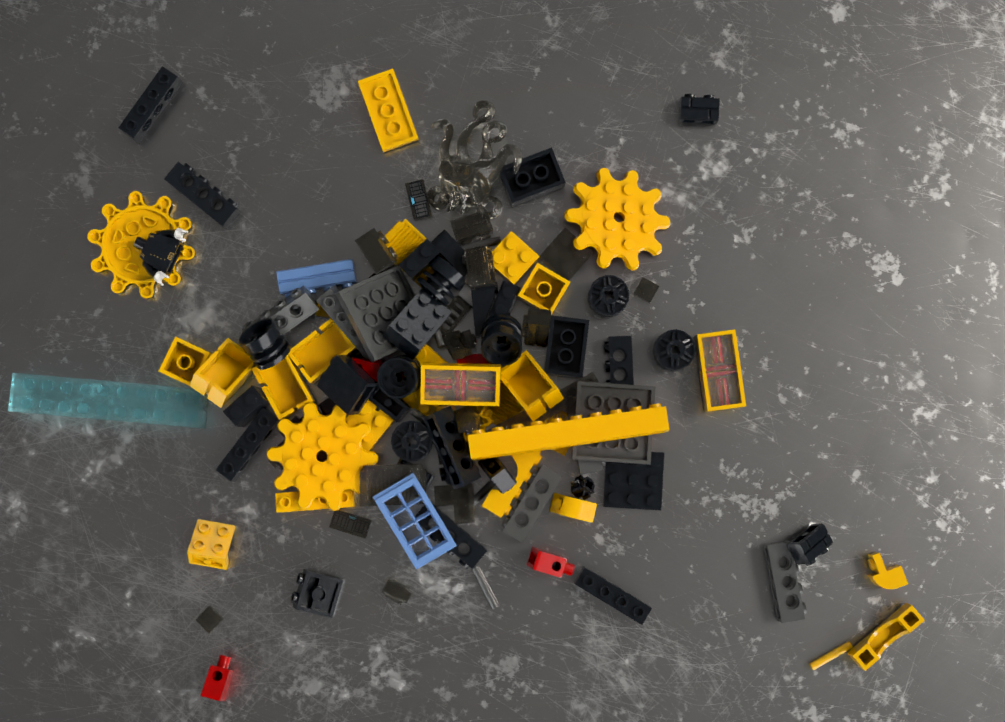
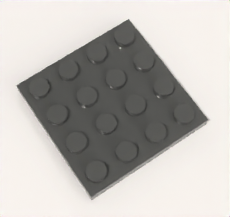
[336,265,415,363]
[572,381,656,465]

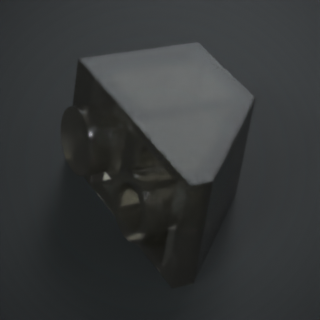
[454,406,483,435]

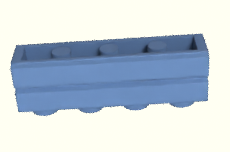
[276,259,357,298]

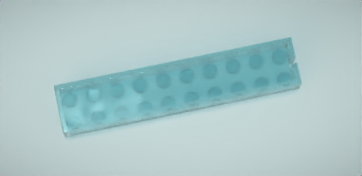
[8,373,209,429]

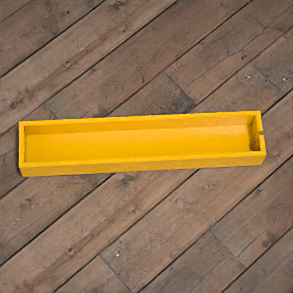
[468,403,670,460]

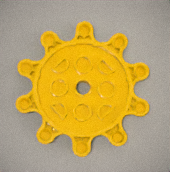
[564,168,670,271]
[87,191,195,299]
[266,402,378,511]

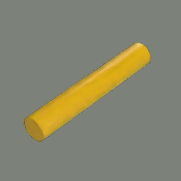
[809,641,853,670]

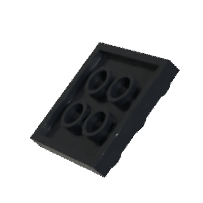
[603,452,664,510]

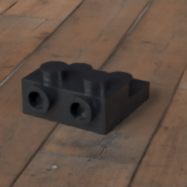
[291,569,343,618]

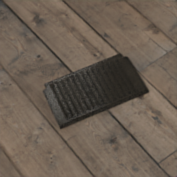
[359,464,426,506]

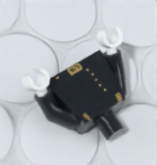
[134,228,188,286]

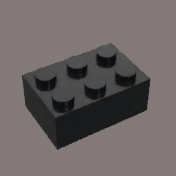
[498,147,566,207]
[383,288,452,360]
[544,315,590,379]

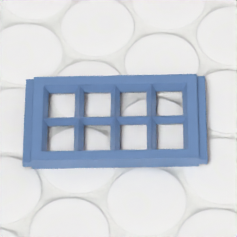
[373,472,457,570]

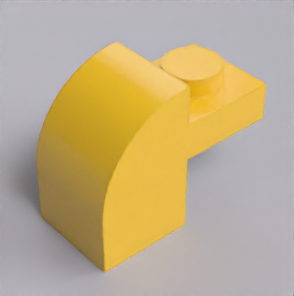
[549,493,597,523]
[867,552,908,589]

